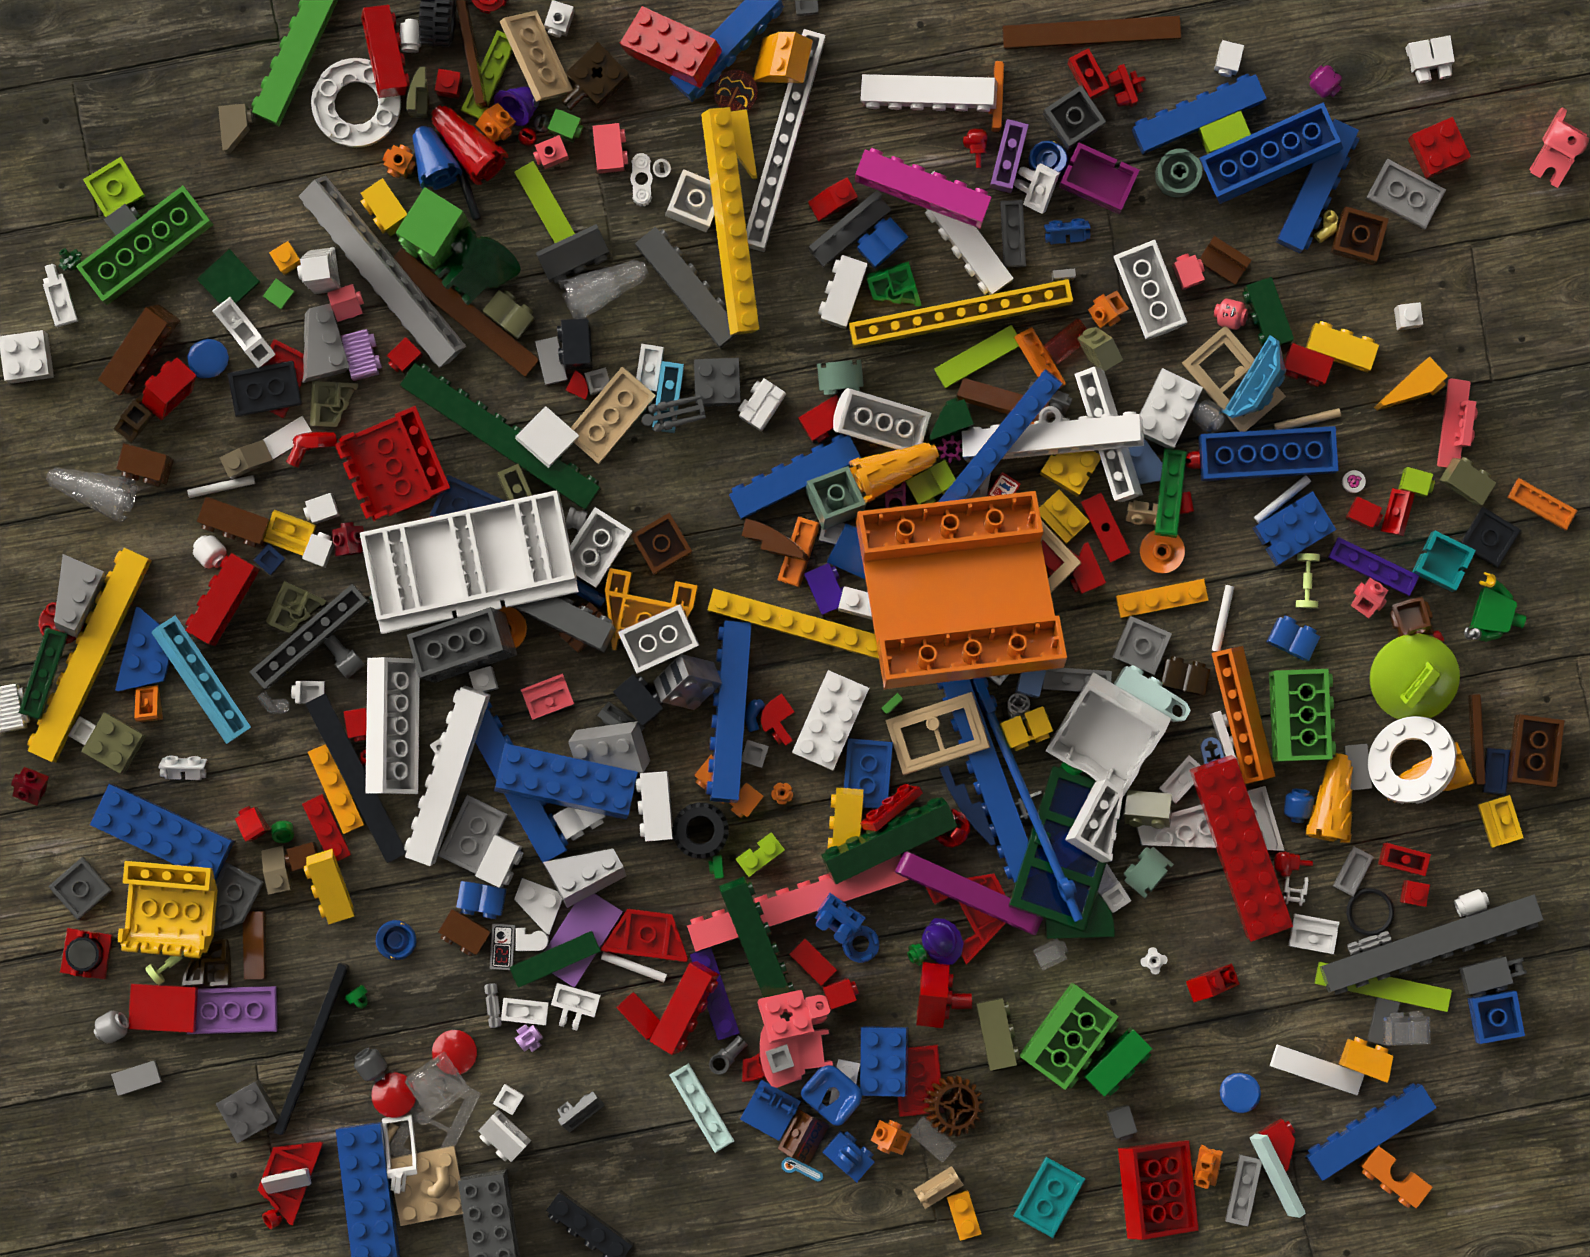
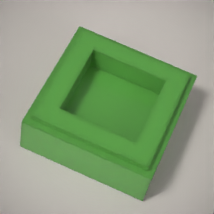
[263,279,295,310]
[881,693,903,715]

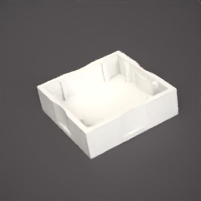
[1046,672,1171,796]

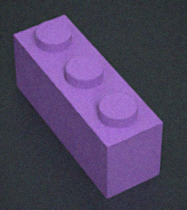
[990,119,1029,193]

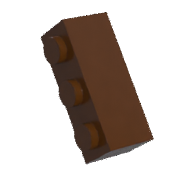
[197,497,270,548]

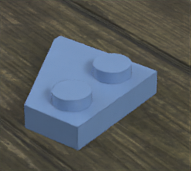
[1128,439,1162,484]

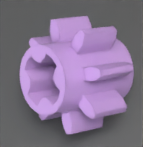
[515,1024,543,1052]

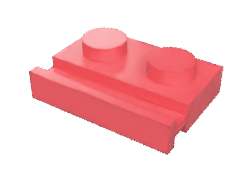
[521,673,574,720]

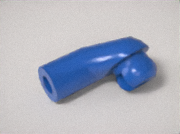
[745,699,765,732]

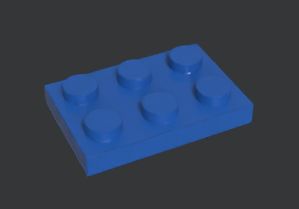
[844,738,893,808]

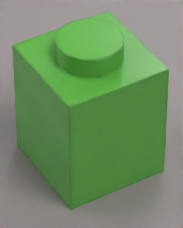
[548,108,584,143]

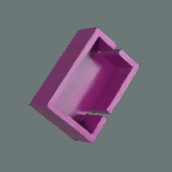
[1059,143,1140,214]

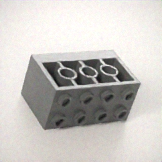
[407,607,517,683]
[458,1169,521,1257]

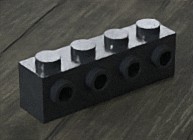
[546,1190,633,1257]

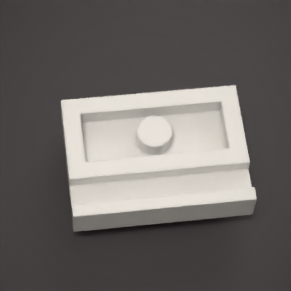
[1288,914,1339,954]

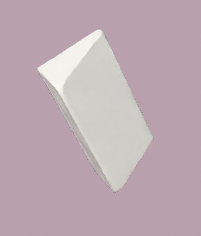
[261,1168,311,1194]

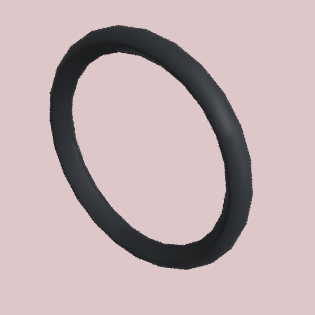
[1346,888,1394,936]

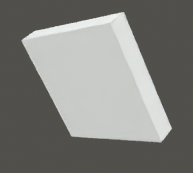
[515,406,579,468]

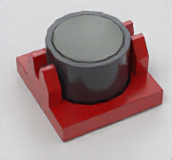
[60,928,113,979]

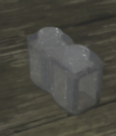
[1383,1011,1431,1045]

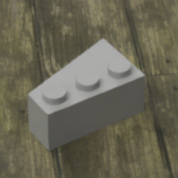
[54,554,106,638]

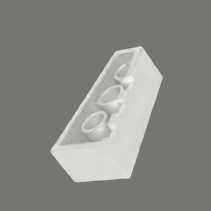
[297,247,341,294]

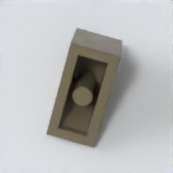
[218,104,253,154]
[219,440,273,479]
[261,846,294,895]

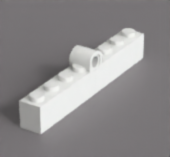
[962,406,1144,463]

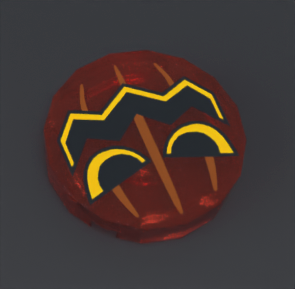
[713,69,758,112]

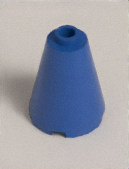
[412,126,462,190]

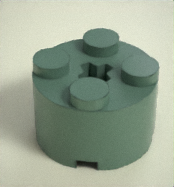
[1155,149,1202,197]
[817,359,864,395]
[1124,847,1174,898]

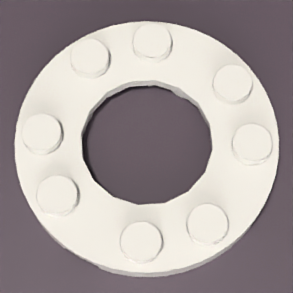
[311,58,401,148]
[1368,716,1457,804]

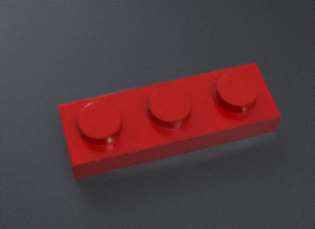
[302,794,352,862]

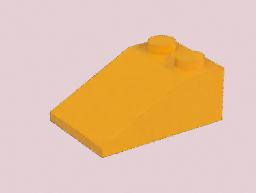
[753,32,813,83]
[1374,357,1448,410]

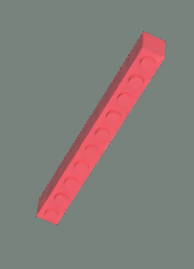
[687,854,909,952]

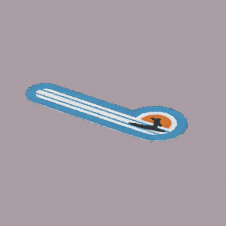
[781,1157,823,1181]

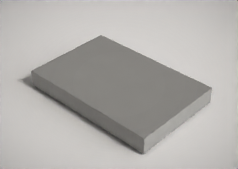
[1366,159,1446,230]
[438,795,508,874]

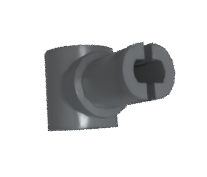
[324,635,365,679]
[709,1035,748,1075]

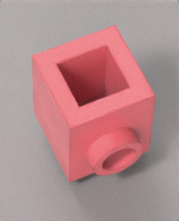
[533,135,569,169]
[1172,254,1205,290]
[327,284,364,322]

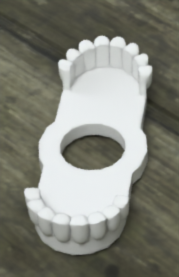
[630,153,653,207]

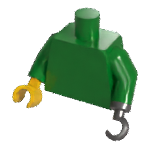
[1464,572,1526,642]

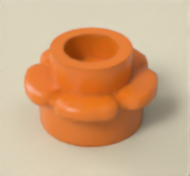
[771,782,793,805]

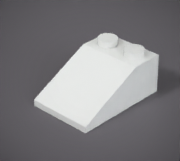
[479,1110,531,1162]

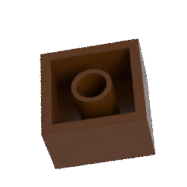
[1330,207,1389,265]
[116,443,174,487]
[631,512,693,575]

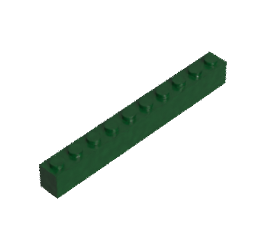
[400,363,601,511]

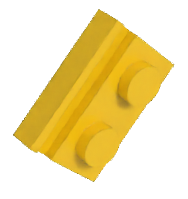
[1039,489,1090,544]
[263,510,317,556]
[1478,795,1524,848]

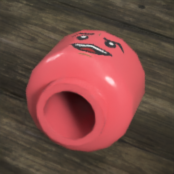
[1214,299,1248,330]

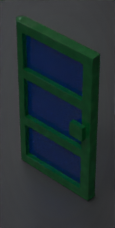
[1008,766,1127,932]

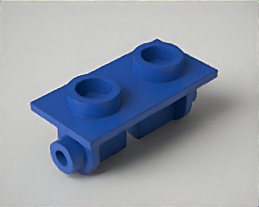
[1044,218,1090,244]

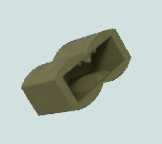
[483,290,535,340]

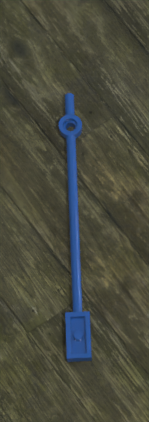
[970,677,1083,922]

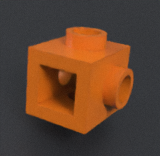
[475,103,516,143]
[383,145,416,179]
[1088,291,1129,328]
[870,1120,911,1155]

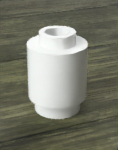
[400,19,421,53]
[1454,889,1490,917]

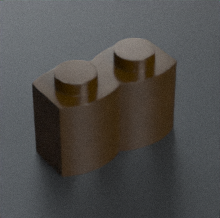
[1160,656,1210,696]

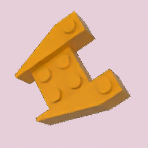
[605,568,698,650]

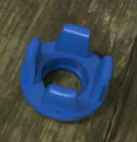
[842,925,879,963]

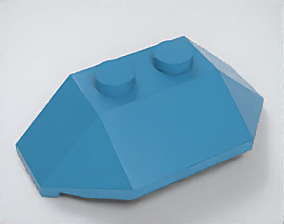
[1223,335,1286,418]

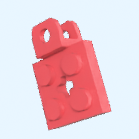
[757,990,830,1044]

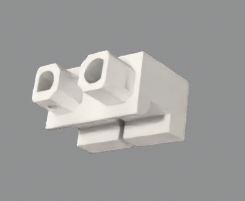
[1406,35,1454,83]

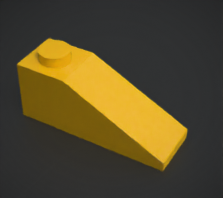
[731,109,757,179]

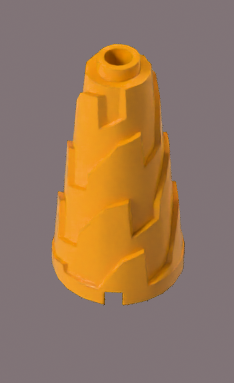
[849,443,939,503]
[1387,742,1474,803]
[1306,753,1353,843]

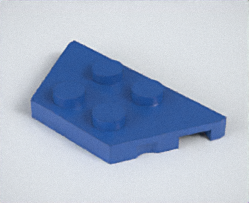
[115,607,170,691]

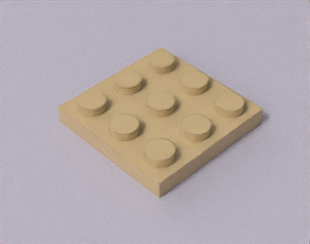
[391,1145,463,1226]

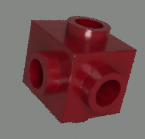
[332,522,364,556]
[11,767,49,806]

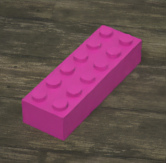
[855,148,991,229]

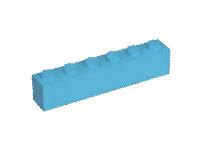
[151,615,251,744]

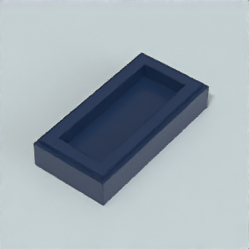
[1482,748,1510,795]

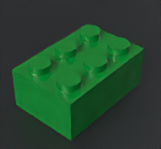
[1082,1027,1152,1097]

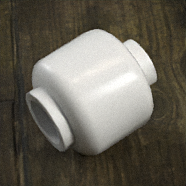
[193,535,226,568]

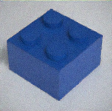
[1468,990,1525,1044]

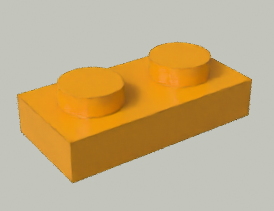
[947,1190,981,1241]

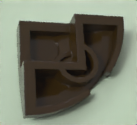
[182,939,231,988]

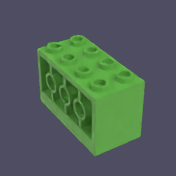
[396,187,471,270]
[1269,669,1336,762]
[1019,982,1119,1090]

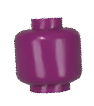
[1309,65,1342,98]

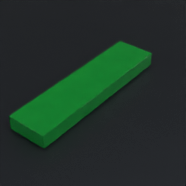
[1154,448,1187,538]

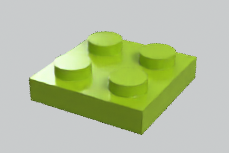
[83,157,145,217]

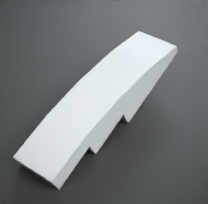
[1270,1045,1364,1095]

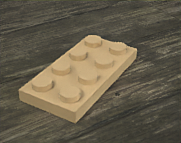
[500,10,573,102]
[571,367,657,464]

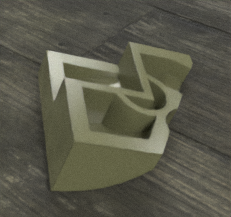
[406,67,429,118]
[310,381,358,427]
[266,581,326,633]

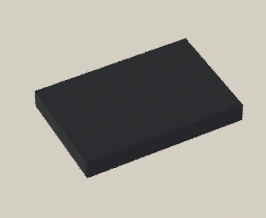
[227,361,302,418]

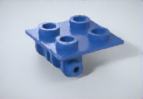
[740,1080,801,1141]

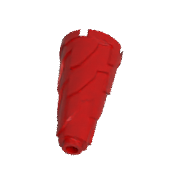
[431,105,508,185]

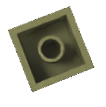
[81,712,147,774]

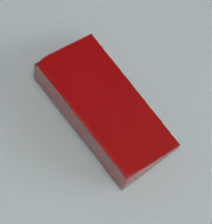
[616,992,660,1040]

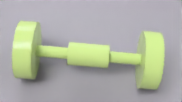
[1296,553,1320,609]
[145,951,184,985]

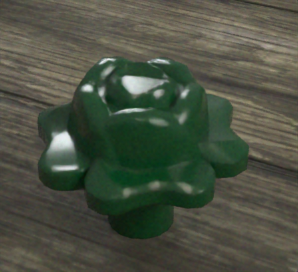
[58,248,82,271]

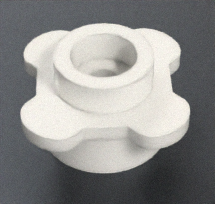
[1141,947,1168,974]

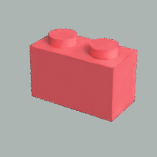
[593,123,628,174]

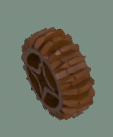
[924,1076,984,1137]

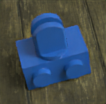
[823,1131,874,1182]

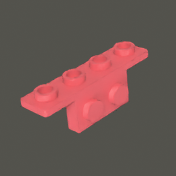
[1437,378,1478,468]

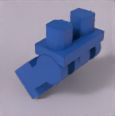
[815,893,865,944]

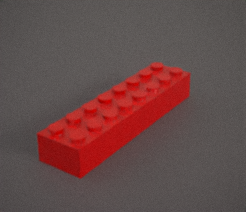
[1189,755,1293,942]

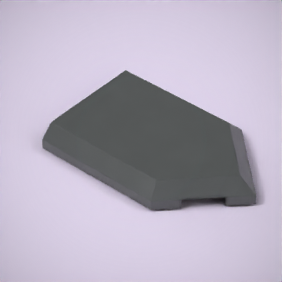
[214,862,264,932]

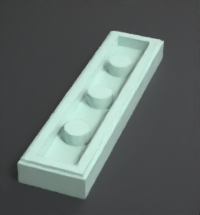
[669,1063,734,1153]
[1250,1134,1306,1218]

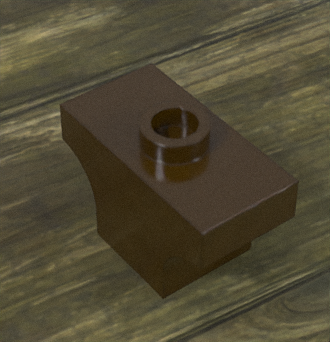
[113,394,155,444]

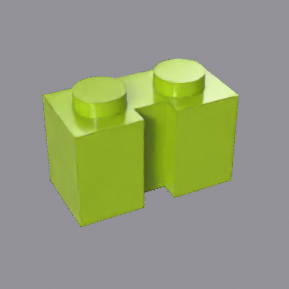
[1198,111,1251,154]
[905,460,956,505]
[736,832,785,877]

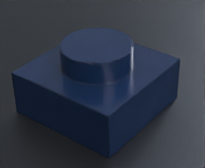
[254,544,286,575]

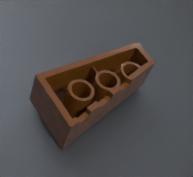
[98,305,181,395]

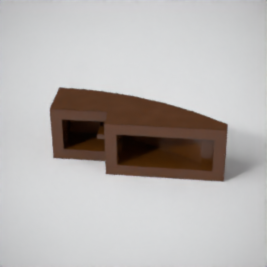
[742,519,809,561]

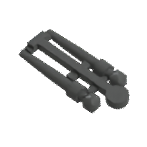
[642,395,706,432]

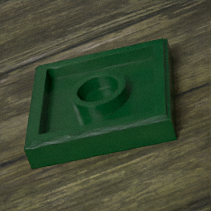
[197,249,260,305]

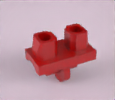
[1107,64,1146,107]

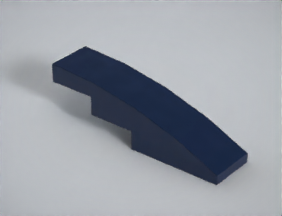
[939,765,995,845]

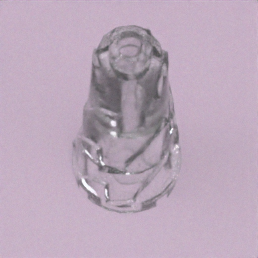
[559,259,648,319]
[46,467,137,522]

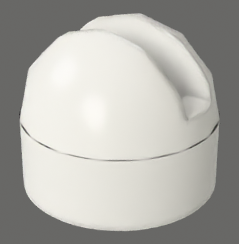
[653,159,671,177]

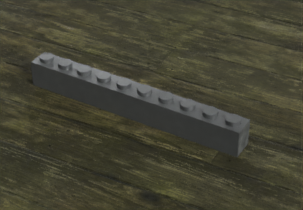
[1320,894,1544,995]

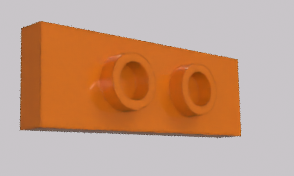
[988,61,1004,132]
[1014,327,1066,389]
[1507,478,1578,531]
[777,516,820,587]

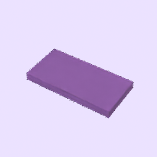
[544,893,623,988]
[187,986,278,1034]

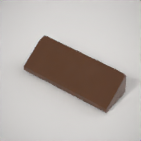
[243,911,267,979]

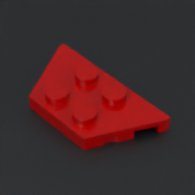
[601,909,688,962]
[258,1141,324,1225]

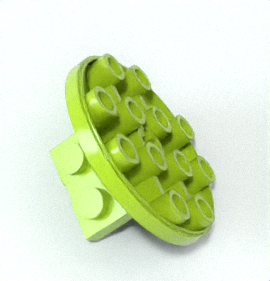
[1369,634,1460,719]

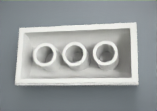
[1113,240,1187,339]
[833,388,931,450]

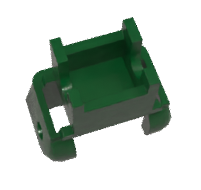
[435,226,521,305]

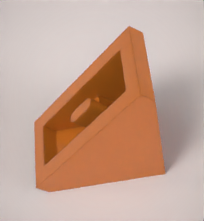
[134,685,163,722]

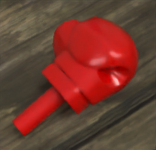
[963,129,987,168]
[1274,851,1313,877]

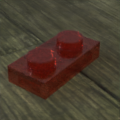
[1043,318,1087,364]

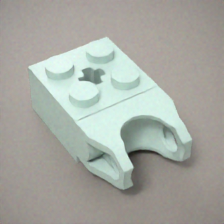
[1114,665,1191,722]

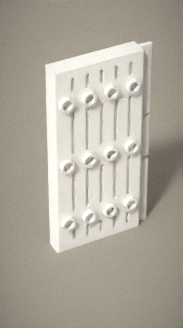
[360,490,579,634]

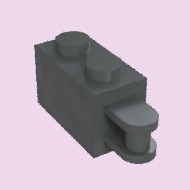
[1459,956,1527,997]

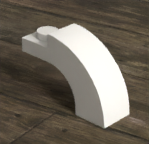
[212,297,275,368]

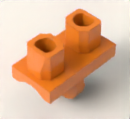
[1193,1145,1223,1189]

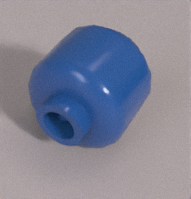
[1284,789,1314,823]

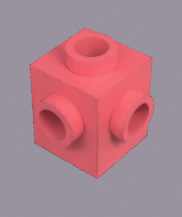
[1351,578,1388,618]

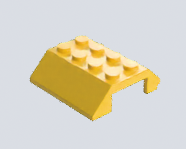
[118,861,218,958]

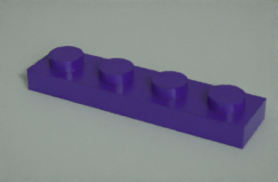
[1328,537,1419,597]
[690,948,740,1040]

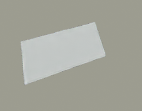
[263,416,312,459]

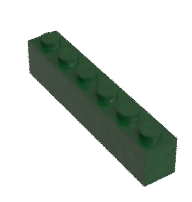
[821,797,958,884]
[719,876,795,998]

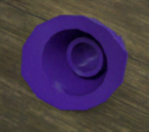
[494,87,540,126]
[921,918,964,964]

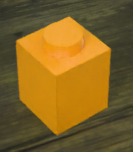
[269,241,301,275]

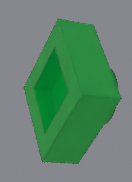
[709,855,724,879]

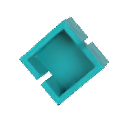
[1412,530,1476,592]

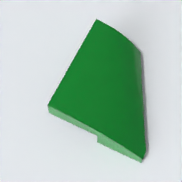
[866,261,922,306]

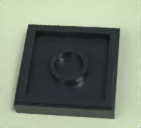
[1460,507,1521,568]

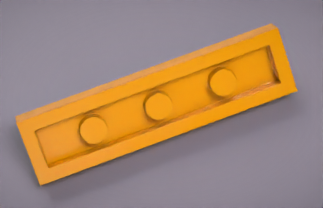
[1116,579,1208,618]
[308,744,365,834]

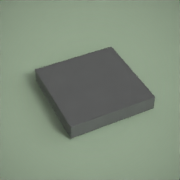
[48,857,113,920]

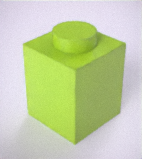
[1399,467,1435,497]

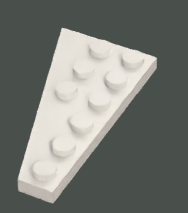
[1137,786,1284,851]

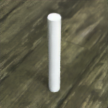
[187,475,255,498]
[1254,475,1311,524]
[1211,585,1234,652]
[601,951,667,983]

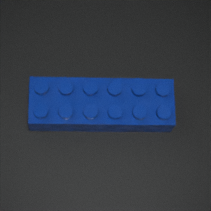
[1200,102,1343,204]
[1198,426,1338,481]
[494,743,637,819]
[90,784,235,881]
[336,1122,400,1257]

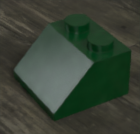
[929,397,974,444]

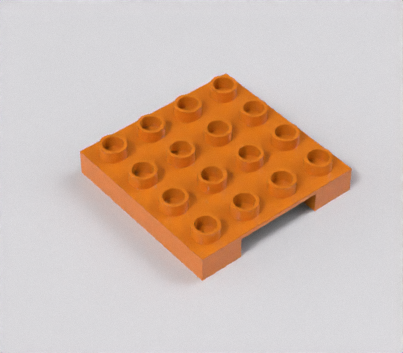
[856,491,1067,689]

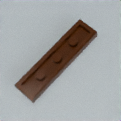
[957,378,1049,422]
[1468,694,1486,785]

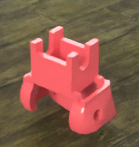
[1529,107,1589,188]
[760,1026,833,1088]

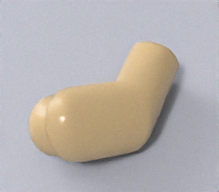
[427,1166,450,1199]

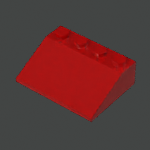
[1118,1140,1199,1240]

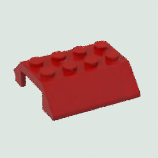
[335,406,450,521]

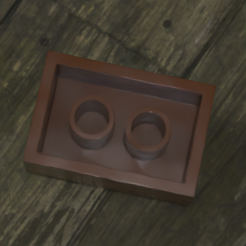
[1507,714,1565,788]

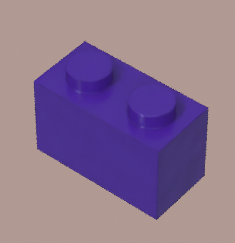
[804,563,844,616]

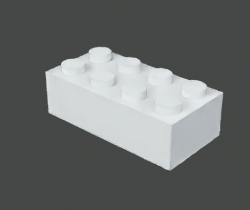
[792,670,869,771]

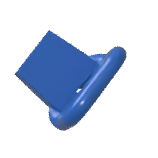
[801,1065,862,1126]

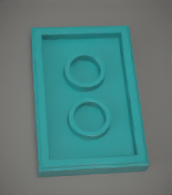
[1013,1157,1085,1238]

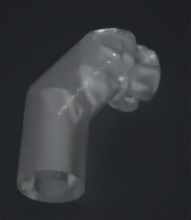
[257,691,290,714]

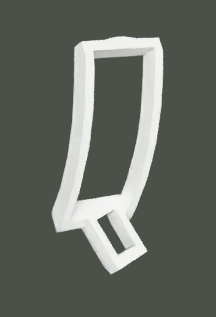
[382,1114,417,1194]

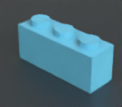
[652,361,684,433]

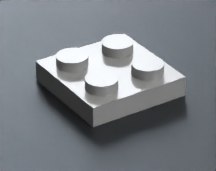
[1113,616,1172,675]

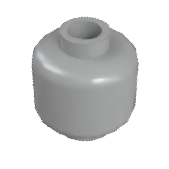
[94,1011,129,1044]

